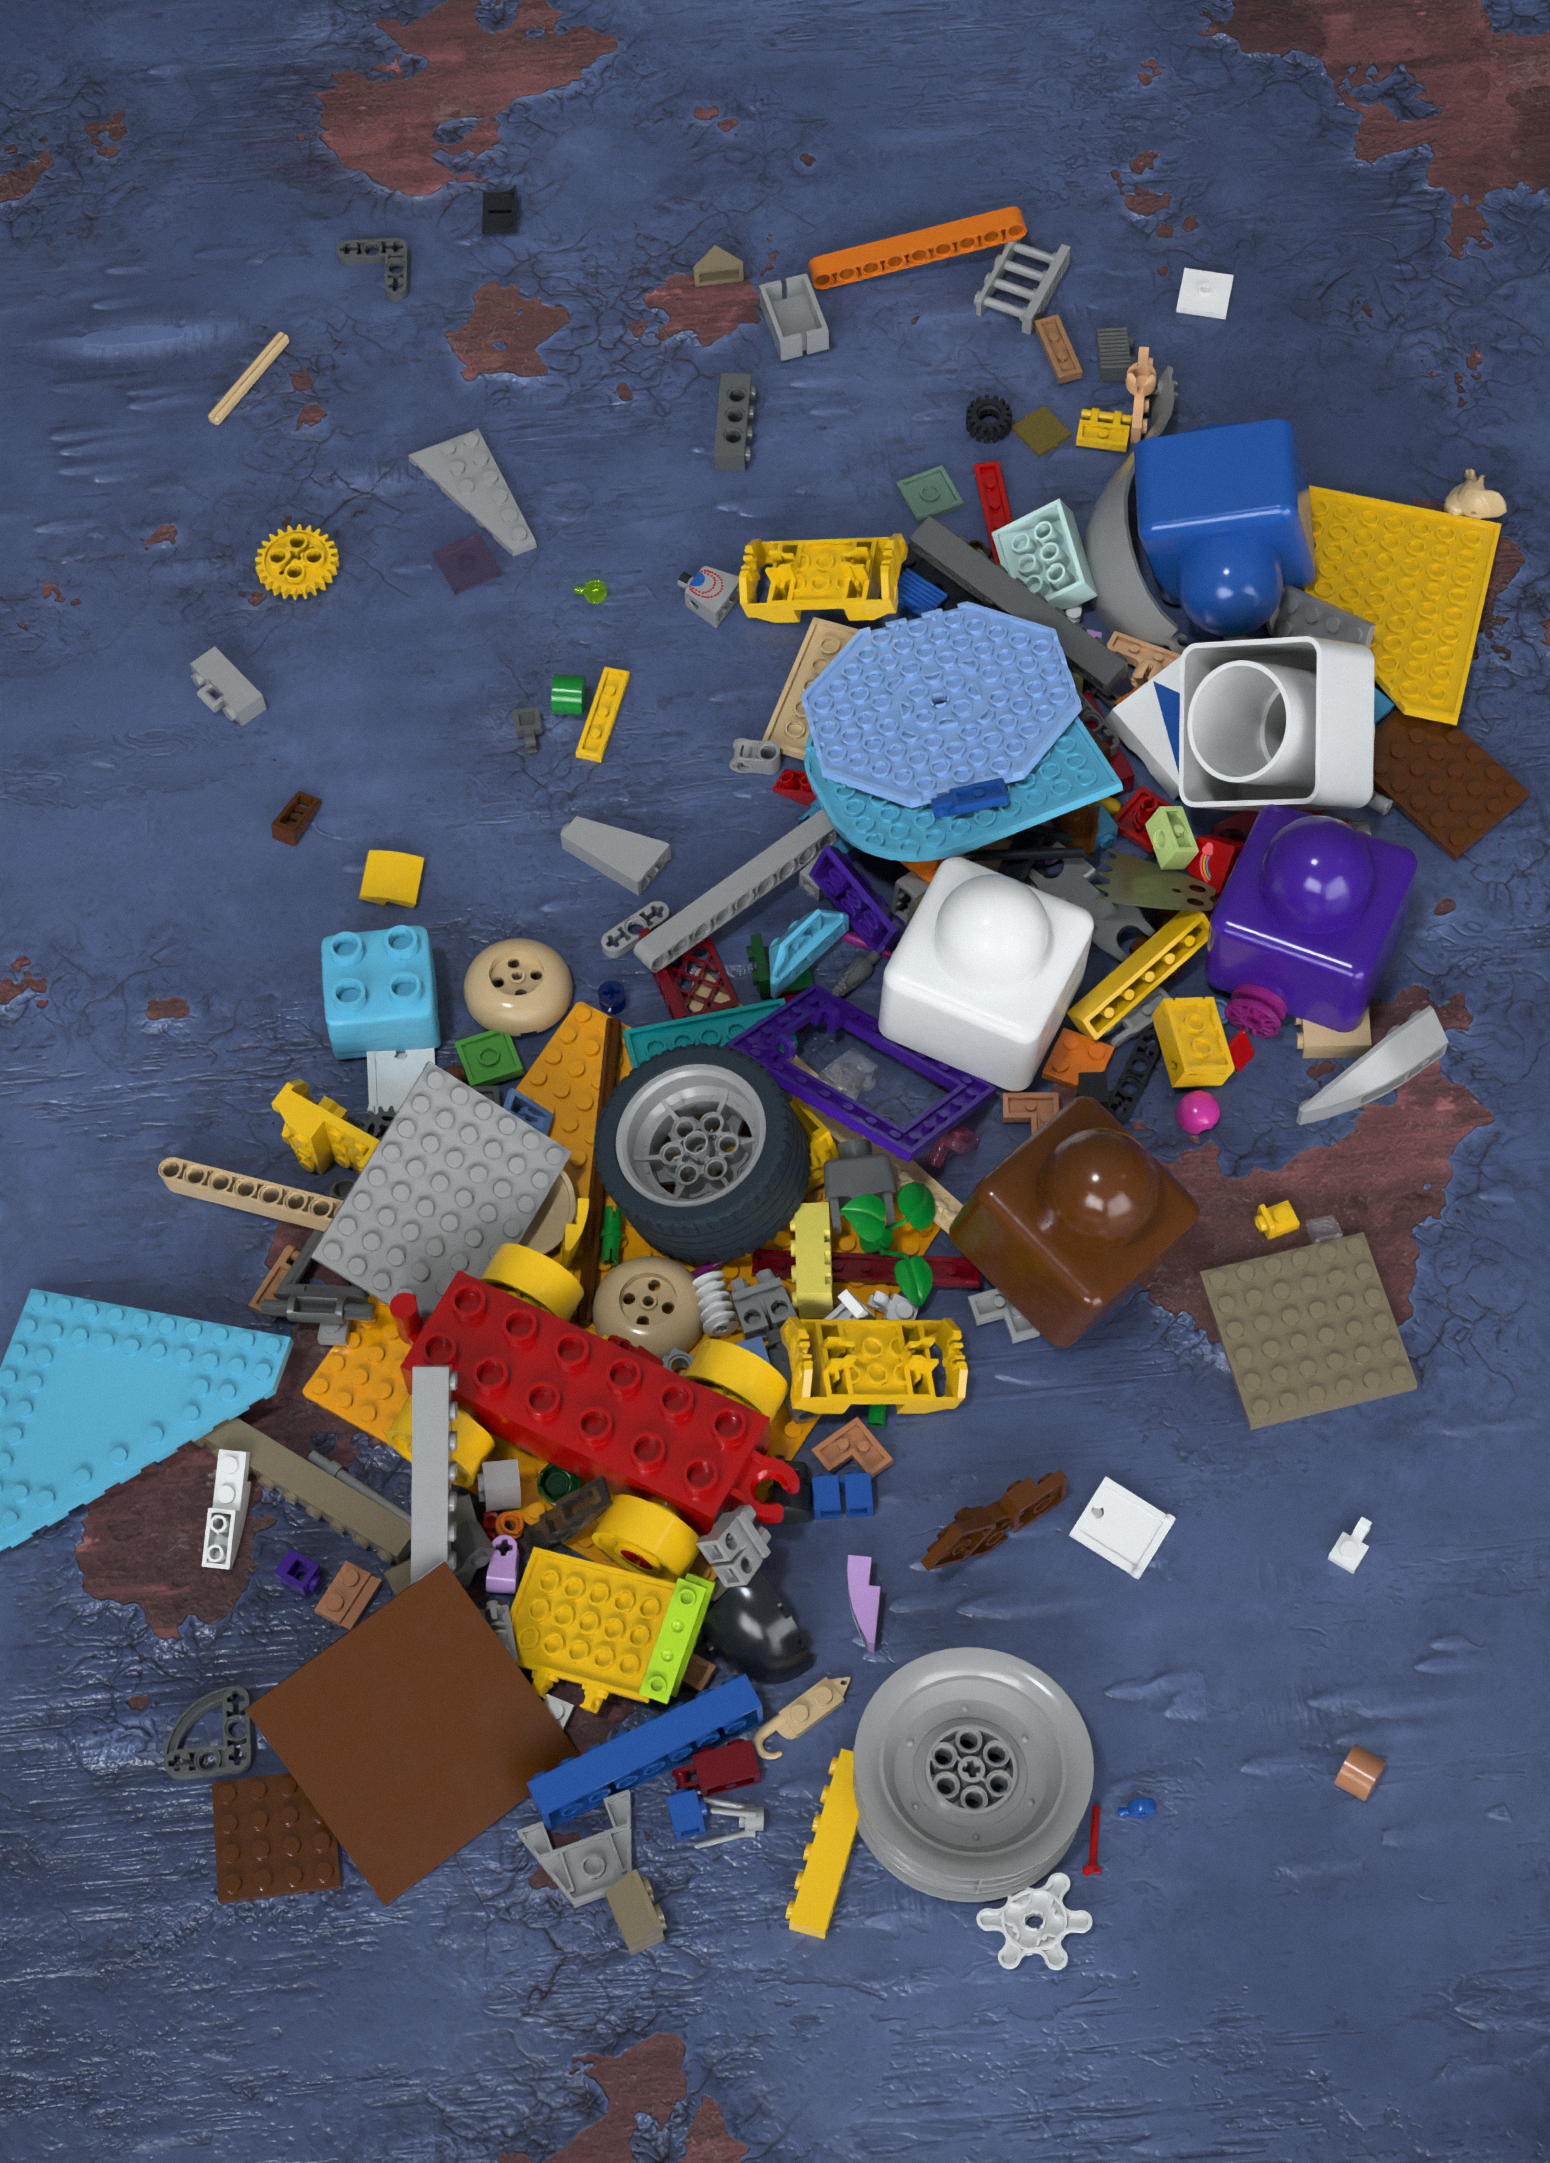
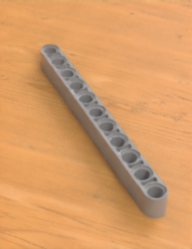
[633,809,842,973]

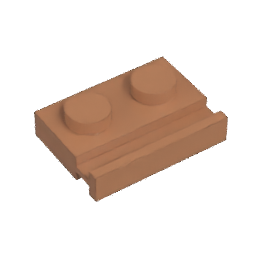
[314,1561,383,1631]

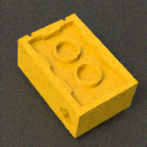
[1151,997,1235,1088]

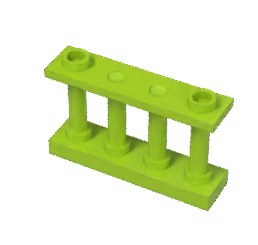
[639,1572,717,1704]

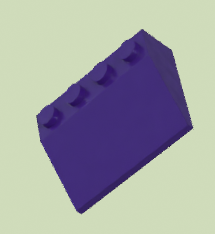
[809,845,906,955]

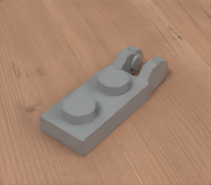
[1103,986,1171,1048]

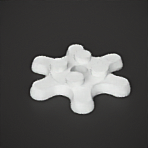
[976,1873,1093,1971]

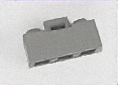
[190,646,266,726]

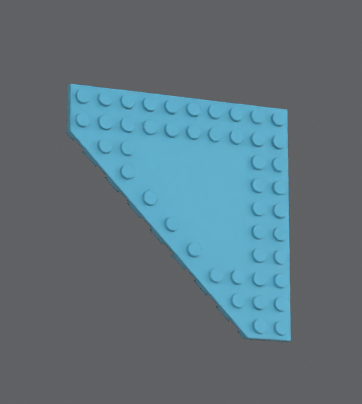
[0,1289,294,1552]

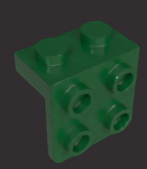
[746,933,813,998]

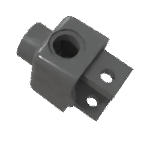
[823,1139,896,1234]

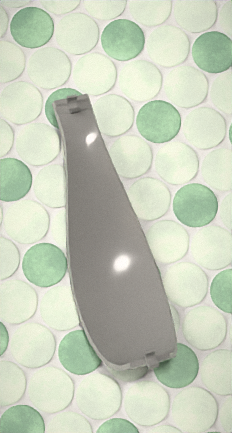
[1082,366,1187,655]

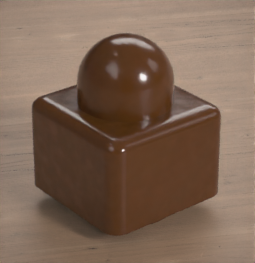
[949,1096,1199,1348]

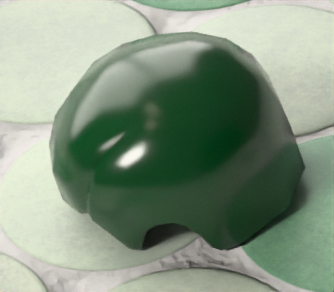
[537,1463,581,1507]

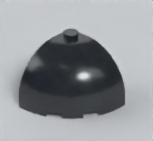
[701,1568,813,1684]

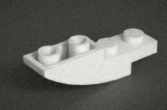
[202,1449,251,1570]

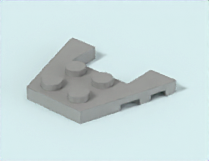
[517,1789,632,1908]

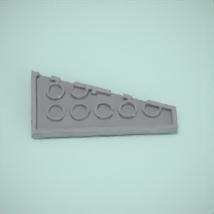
[408,429,537,557]

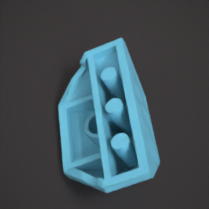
[769,909,849,999]

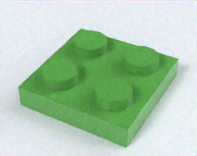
[454,1030,524,1086]

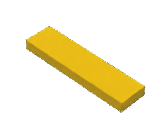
[575,666,630,763]

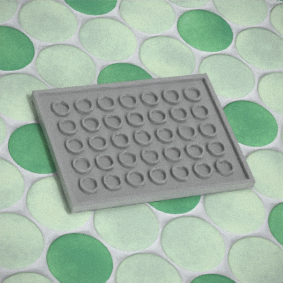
[310,1061,572,1317]

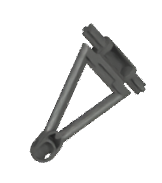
[260,1179,376,1324]

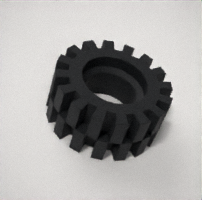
[966,395,1012,444]

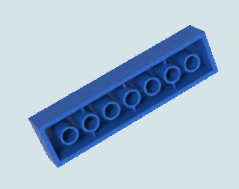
[527,1674,764,1832]

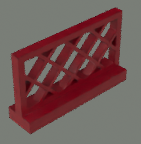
[638,927,739,1020]

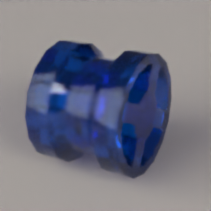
[598,980,626,1015]

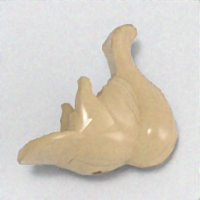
[1444,468,1507,519]

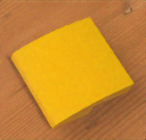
[359,850,424,909]
[560,1198,589,1270]

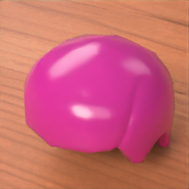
[1175,1090,1221,1135]

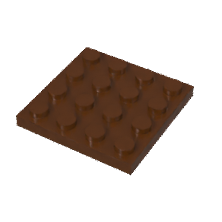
[212,1773,342,1904]

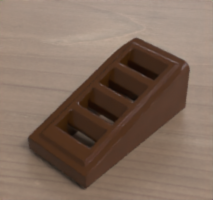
[271,791,322,846]

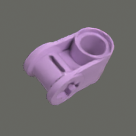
[486,1535,520,1594]

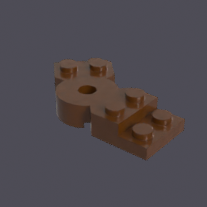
[921,1470,1067,1571]

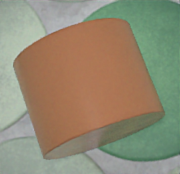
[1334,1744,1387,1802]

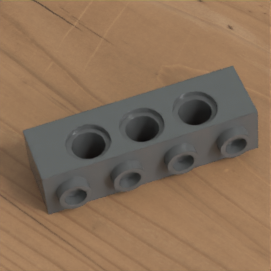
[714,373,756,471]

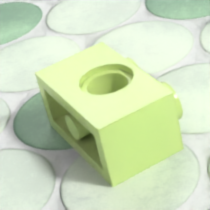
[1145,806,1199,870]

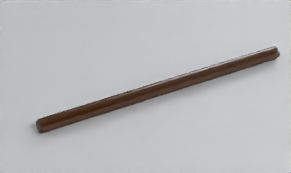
[576,1018,621,1324]

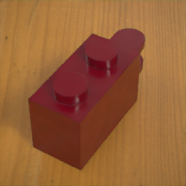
[671,1739,761,1798]

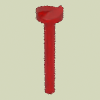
[1082,1805,1101,1876]

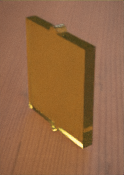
[1011,406,1072,457]

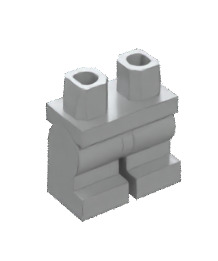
[731,1268,797,1341]
[696,1505,771,1588]

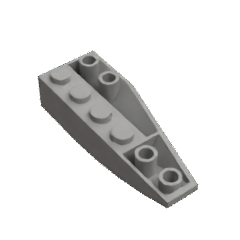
[1296,1005,1449,1125]

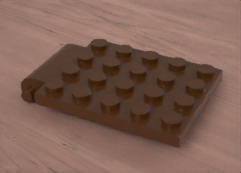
[1373,707,1530,861]

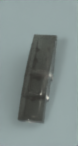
[523,1476,613,1556]

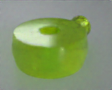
[575,580,607,604]

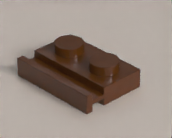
[1055,805,1100,857]

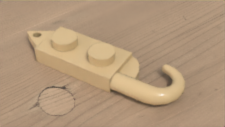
[753,1677,851,1760]

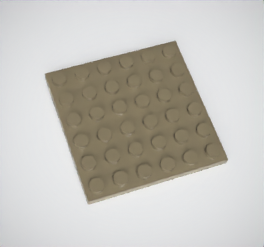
[1199,1232,1418,1430]

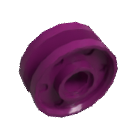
[1224,984,1288,1038]

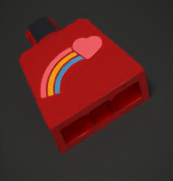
[1187,834,1245,895]

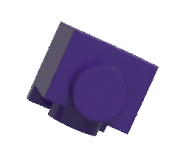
[274,1548,323,1597]

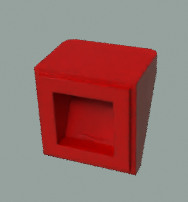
[1228,1030,1255,1072]

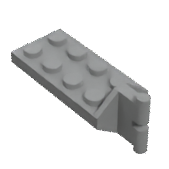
[1266,585,1376,649]

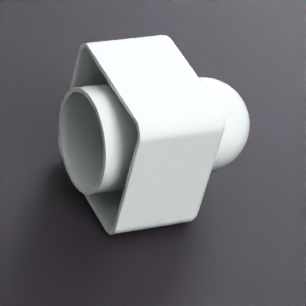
[1179,636,1375,811]
[878,857,1094,1091]

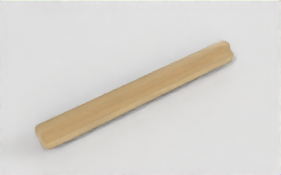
[208,331,289,425]

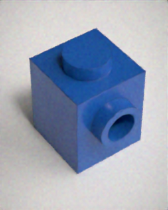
[666,1788,708,1840]

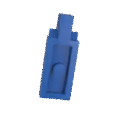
[931,778,1010,818]

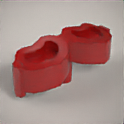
[482,1511,498,1543]

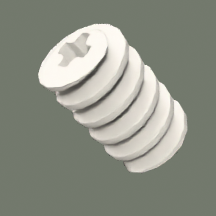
[692,1271,739,1337]

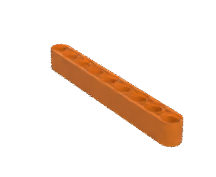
[808,206,1027,290]

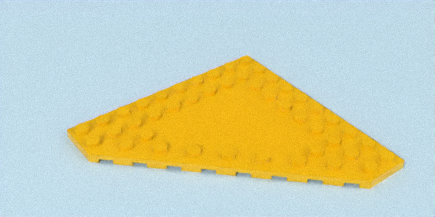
[1297,485,1501,725]

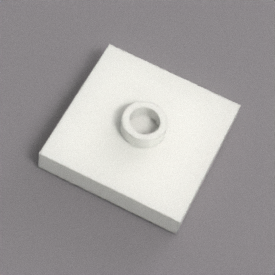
[1176,268,1234,320]

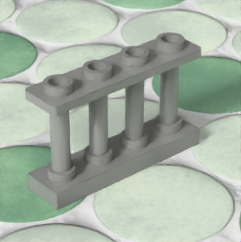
[974,239,1071,335]

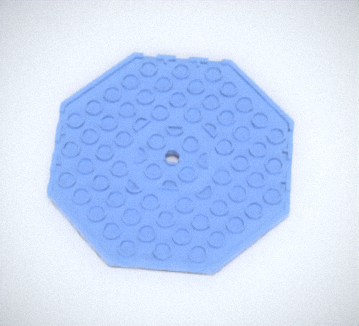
[801,601,1082,808]

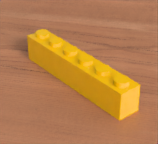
[1066,910,1210,1041]
[785,1748,860,1939]

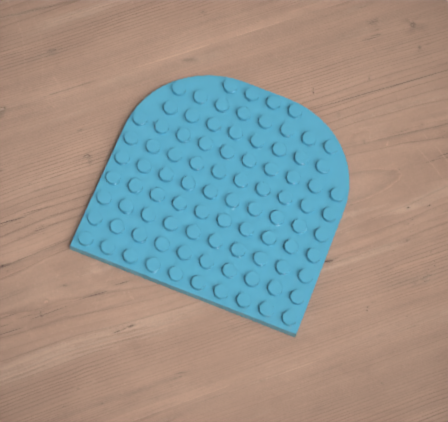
[804,701,1123,862]

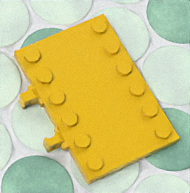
[510,1547,676,1714]

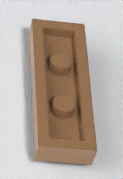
[1034,314,1083,384]

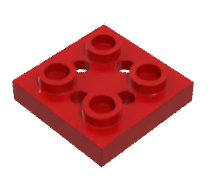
[1112,786,1173,854]

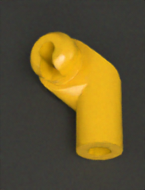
[1088,796,1122,817]

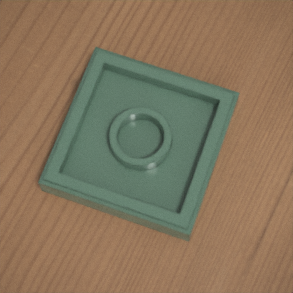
[896,465,964,525]

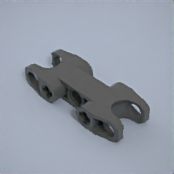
[1028,841,1157,963]

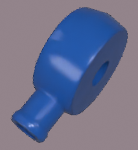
[1118,1798,1156,1818]

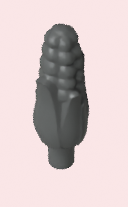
[831,950,880,997]

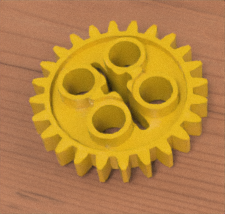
[255,524,340,600]

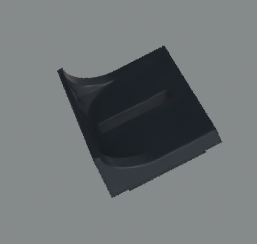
[482,185,518,234]

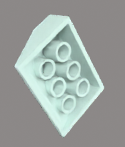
[992,498,1098,610]

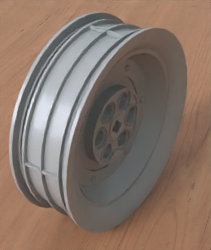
[852,1647,1094,1902]

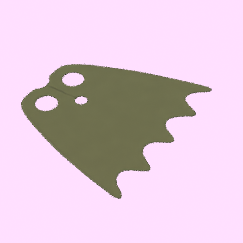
[1095,848,1216,911]

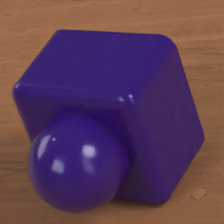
[1204,804,1417,1033]

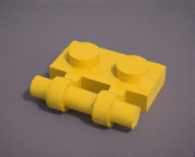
[1076,407,1132,452]

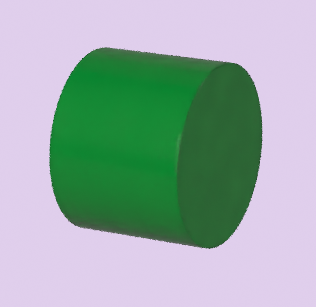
[551,674,586,715]

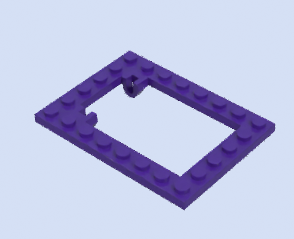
[725,984,997,1162]

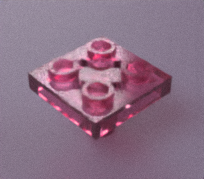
[925,1126,981,1169]

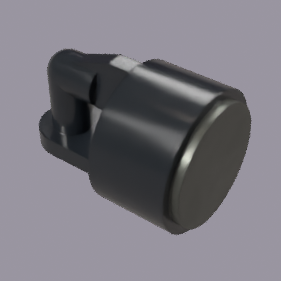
[767,1455,812,1524]

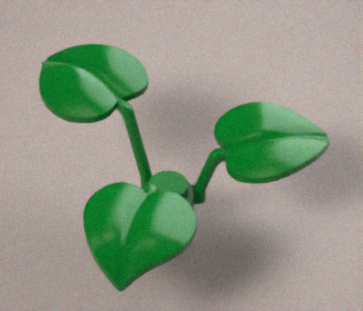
[839,1182,935,1308]

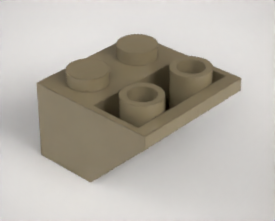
[605,1868,667,1955]

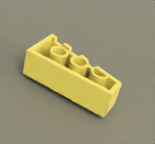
[790,1202,834,1319]

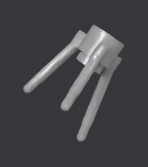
[694,1797,764,1849]

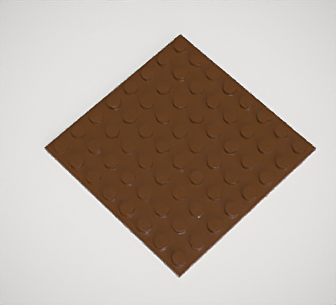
[244,1561,580,1906]

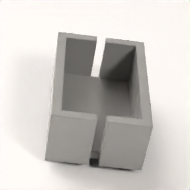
[759,273,829,361]

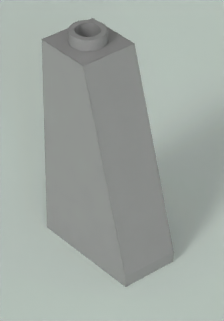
[560,816,671,896]

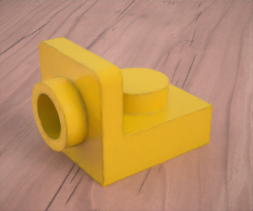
[1254,1200,1300,1240]

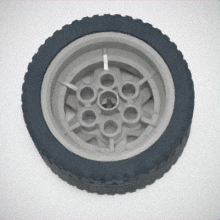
[594,1043,811,1264]

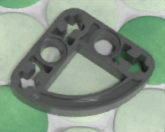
[164,1686,253,1780]

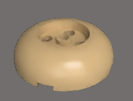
[464,938,573,1037]
[592,1256,703,1360]

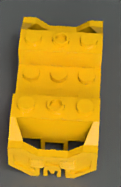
[739,533,908,623]
[271,1079,380,1175]
[780,1317,968,1414]

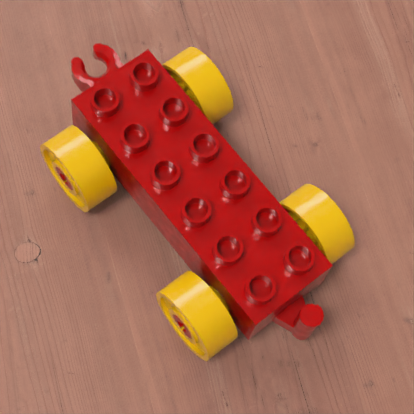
[386,1243,800,1583]

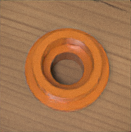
[495,1511,524,1539]

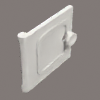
[367,1048,435,1114]
[1069,1476,1176,1579]

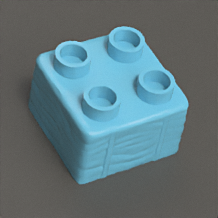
[321,925,441,1060]

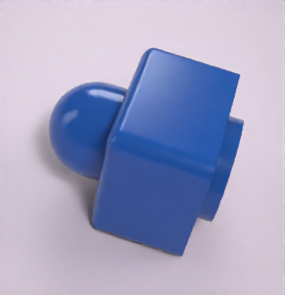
[1134,419,1316,637]

